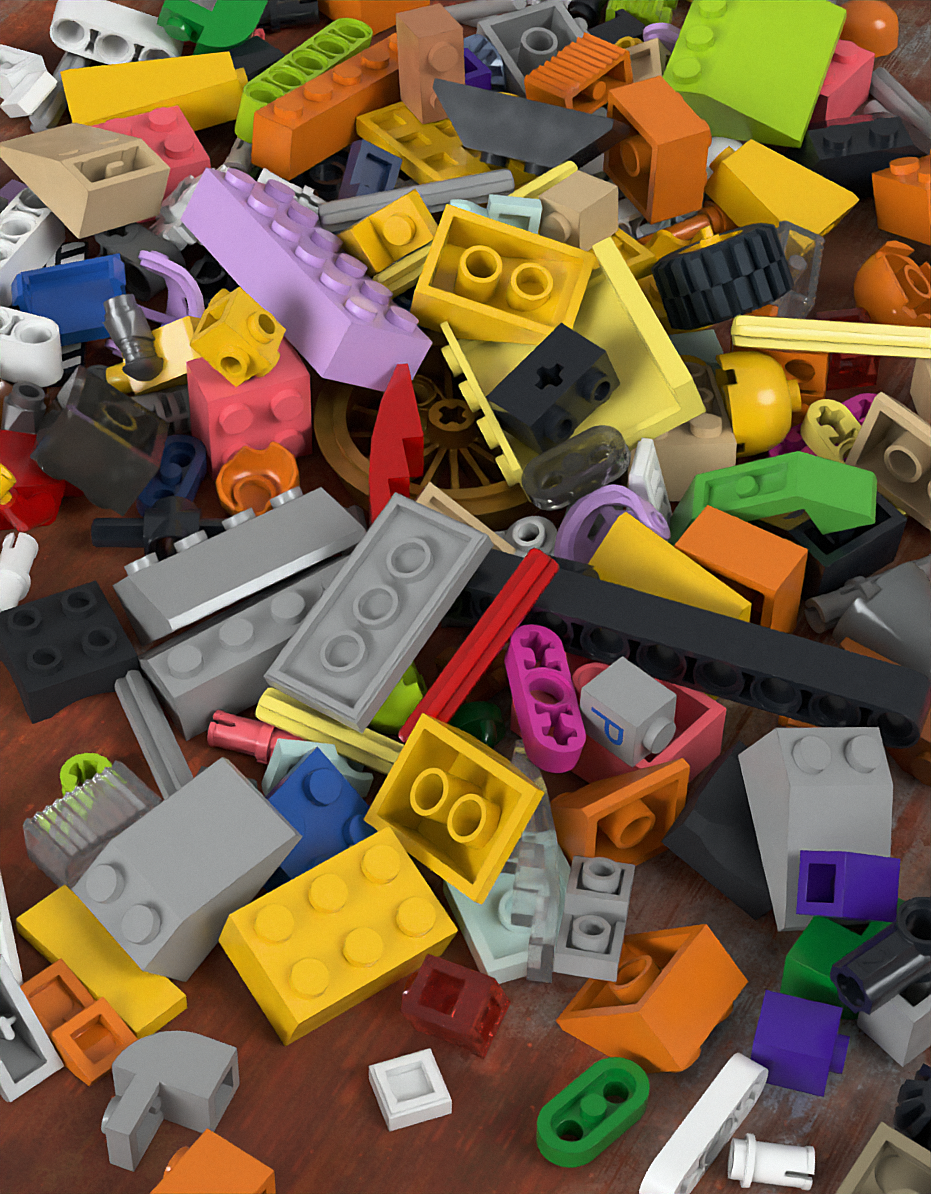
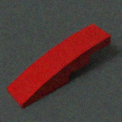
[368,363,424,527]

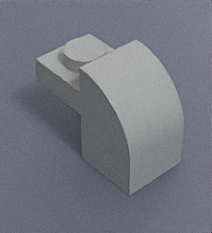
[101,1031,240,1172]

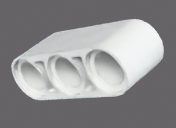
[50,0,184,65]

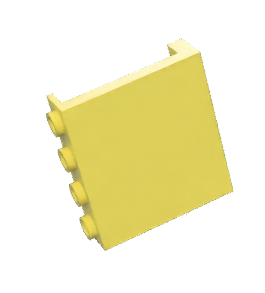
[440,236,706,502]

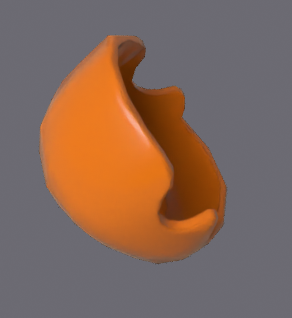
[839,0,899,58]
[215,441,300,517]

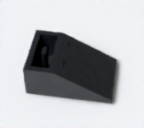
[747,452,907,608]

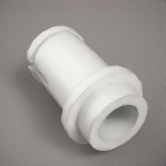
[728,1133,815,1191]

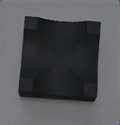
[0,580,140,724]
[661,740,773,920]

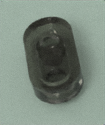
[521,425,631,511]

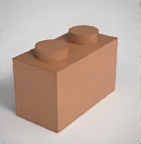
[396,3,465,125]

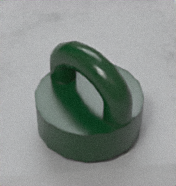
[448,701,506,750]

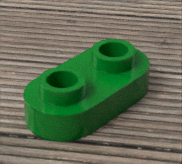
[536,1057,650,1168]

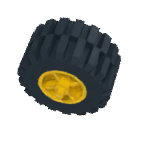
[651,223,795,330]

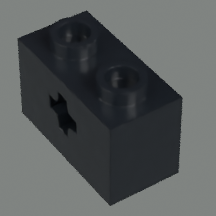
[486,323,620,459]

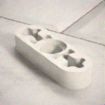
[639,1052,768,1194]

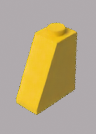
[704,139,860,266]

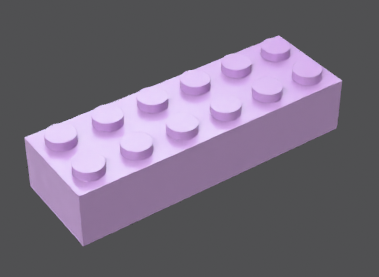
[180,167,433,392]

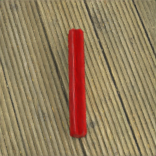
[398,548,560,743]

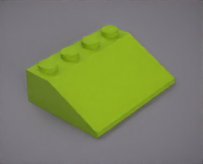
[662,0,847,148]

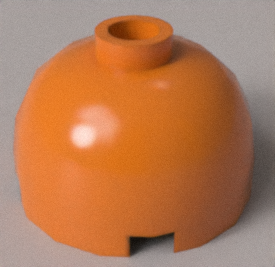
[853,240,931,327]

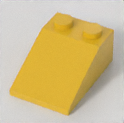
[410,204,596,345]
[363,713,545,905]

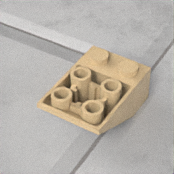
[0,123,170,239]
[617,362,737,501]

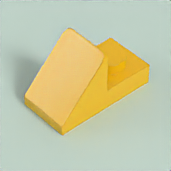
[336,188,438,277]

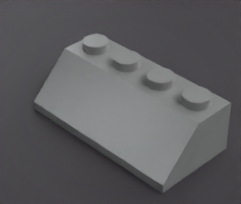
[113,486,366,647]
[138,555,350,741]

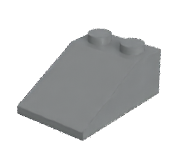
[476,0,608,103]
[738,727,893,932]
[72,757,303,982]

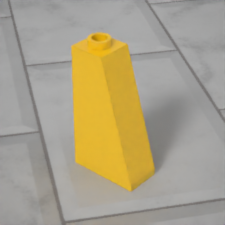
[60,51,248,131]

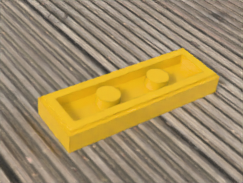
[15,884,187,1040]

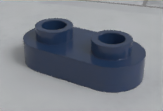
[135,434,207,518]

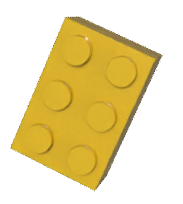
[218,826,458,1047]

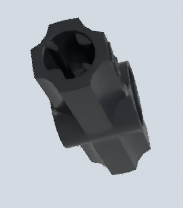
[830,896,931,1015]

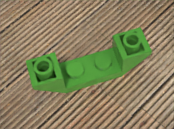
[668,451,877,546]

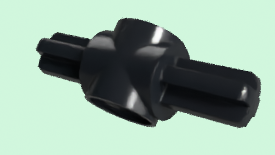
[91,496,228,562]

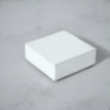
[0,70,58,118]
[369,1048,452,1132]

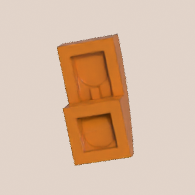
[20,958,138,1087]

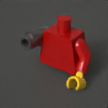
[0,381,86,532]

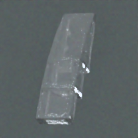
[500,739,560,983]

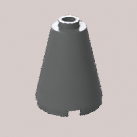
[832,561,931,681]

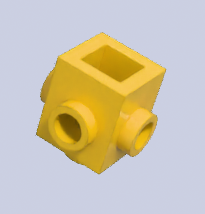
[189,287,286,387]

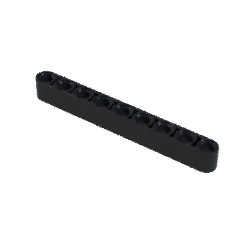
[445,548,931,749]

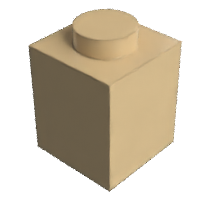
[539,170,618,251]

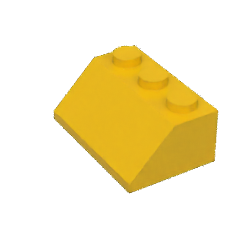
[588,512,752,700]

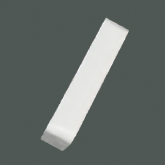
[0,187,66,387]

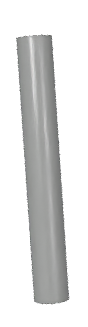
[444,0,527,22]

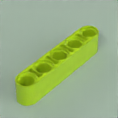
[234,18,373,144]

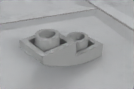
[553,855,635,982]

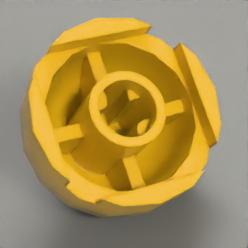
[715,351,801,458]

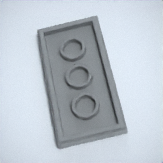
[263,492,493,733]

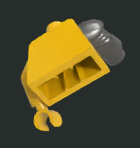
[102,288,231,397]

